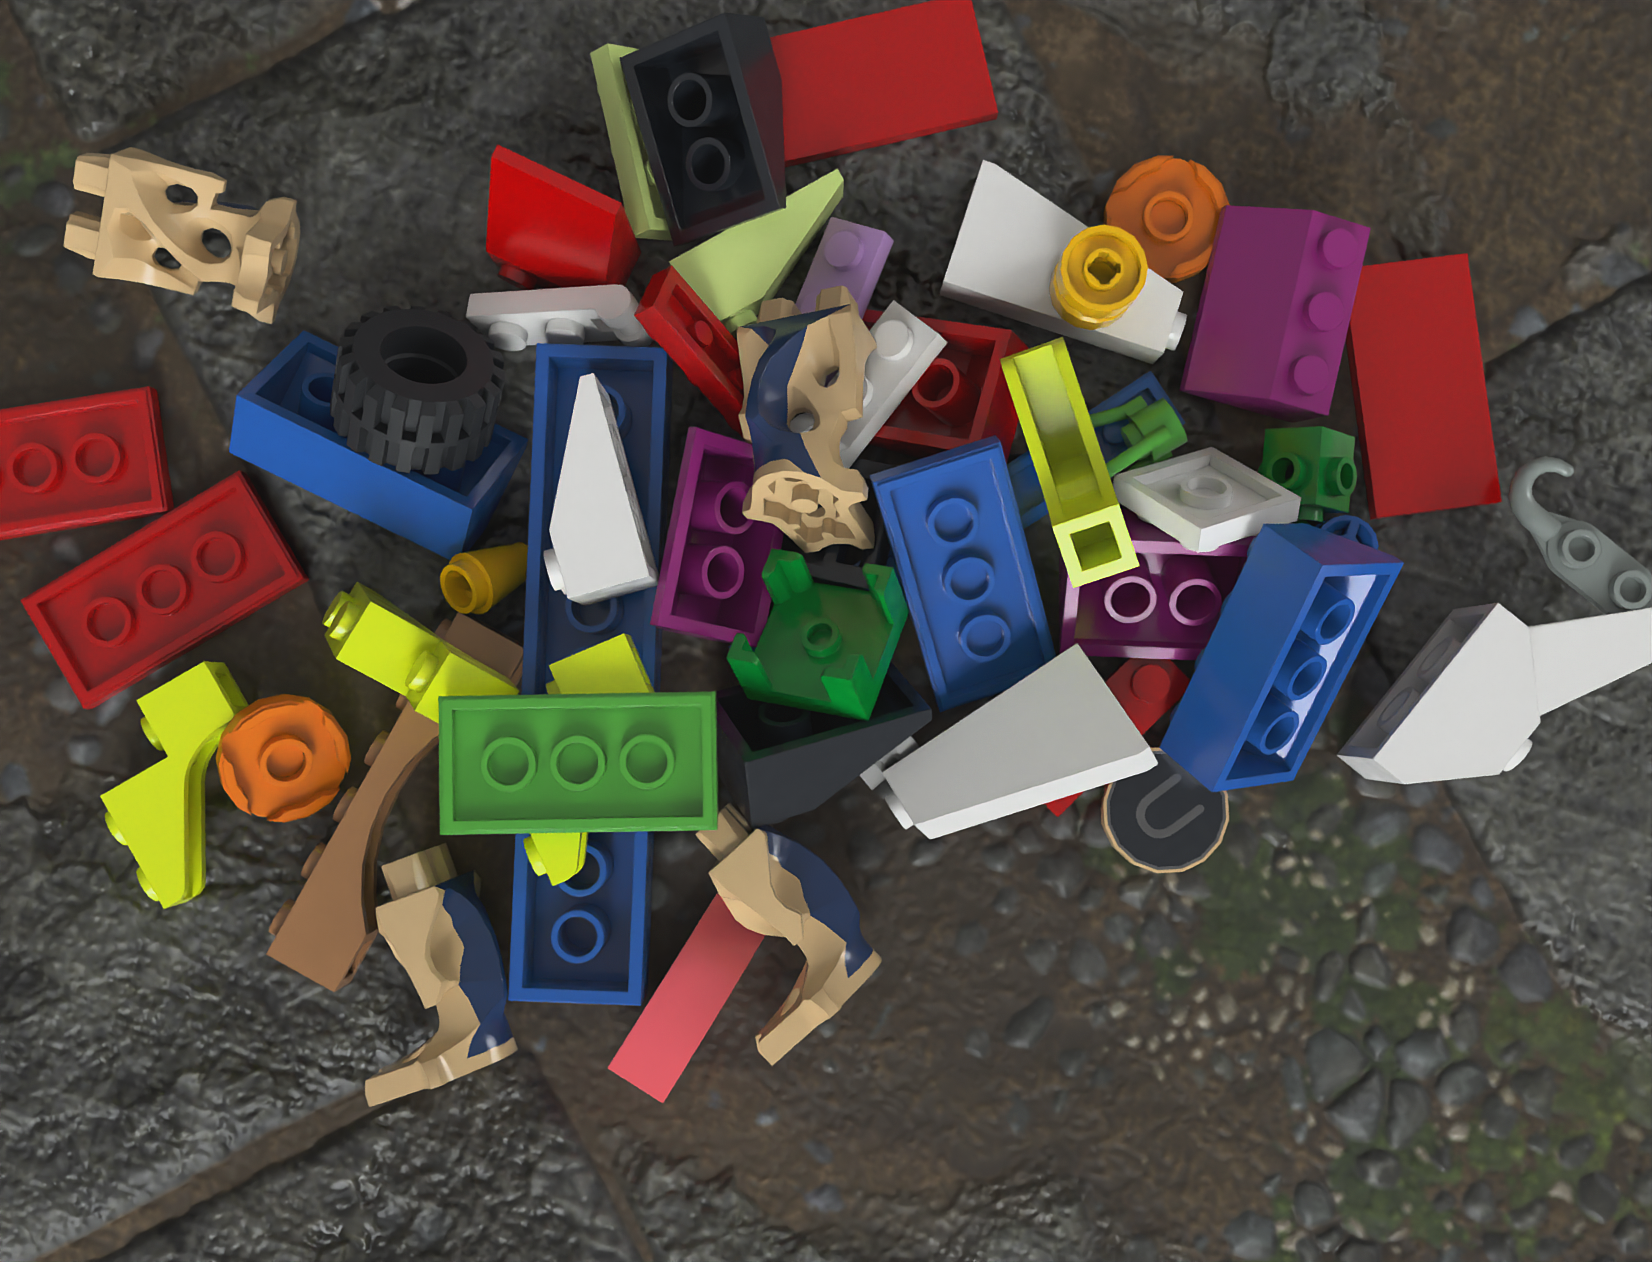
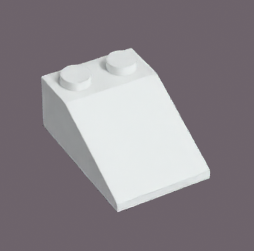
[544,373,659,606]

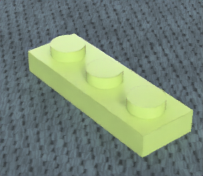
[590,43,672,241]

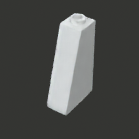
[939,160,1187,364]
[882,643,1158,839]

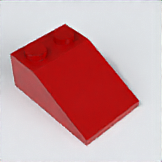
[486,144,641,290]
[862,309,1029,465]

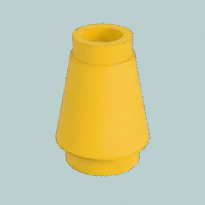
[440,542,528,614]

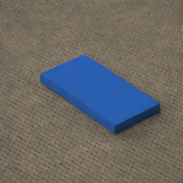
[869,435,1056,712]

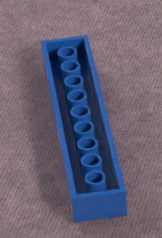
[508,343,673,1006]

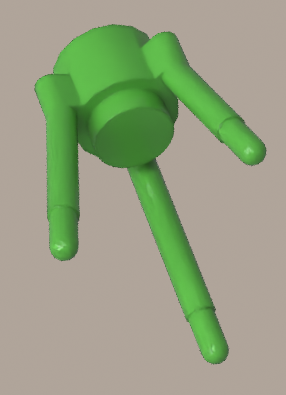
[1089,395,1188,485]

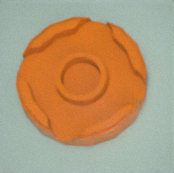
[1104,155,1230,283]
[216,694,351,823]

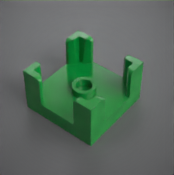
[726,549,909,721]

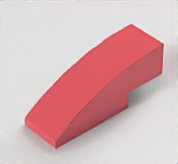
[608,892,766,1103]

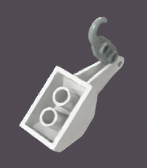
[1337,456,1652,784]

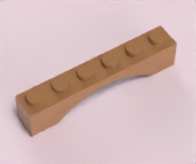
[266,612,524,992]

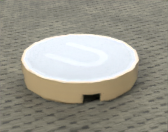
[1100,747,1229,873]

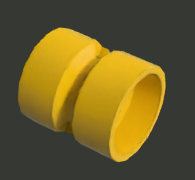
[1049,225,1148,330]

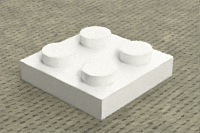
[1113,447,1301,553]

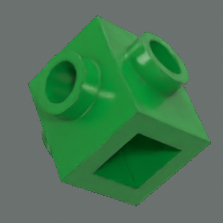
[1258,426,1357,524]

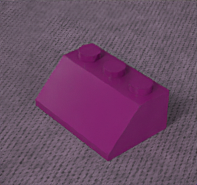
[1179,205,1371,423]
[650,427,784,648]
[1059,509,1256,660]

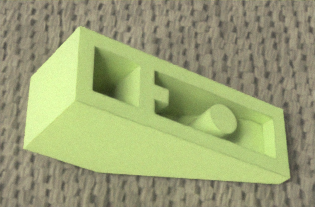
[669,169,844,338]

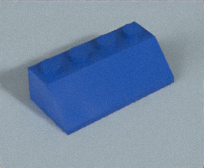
[229,330,528,560]
[1159,523,1404,792]

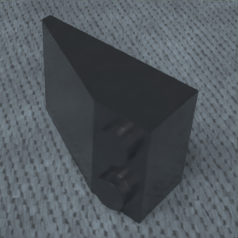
[620,12,786,247]
[716,662,932,828]

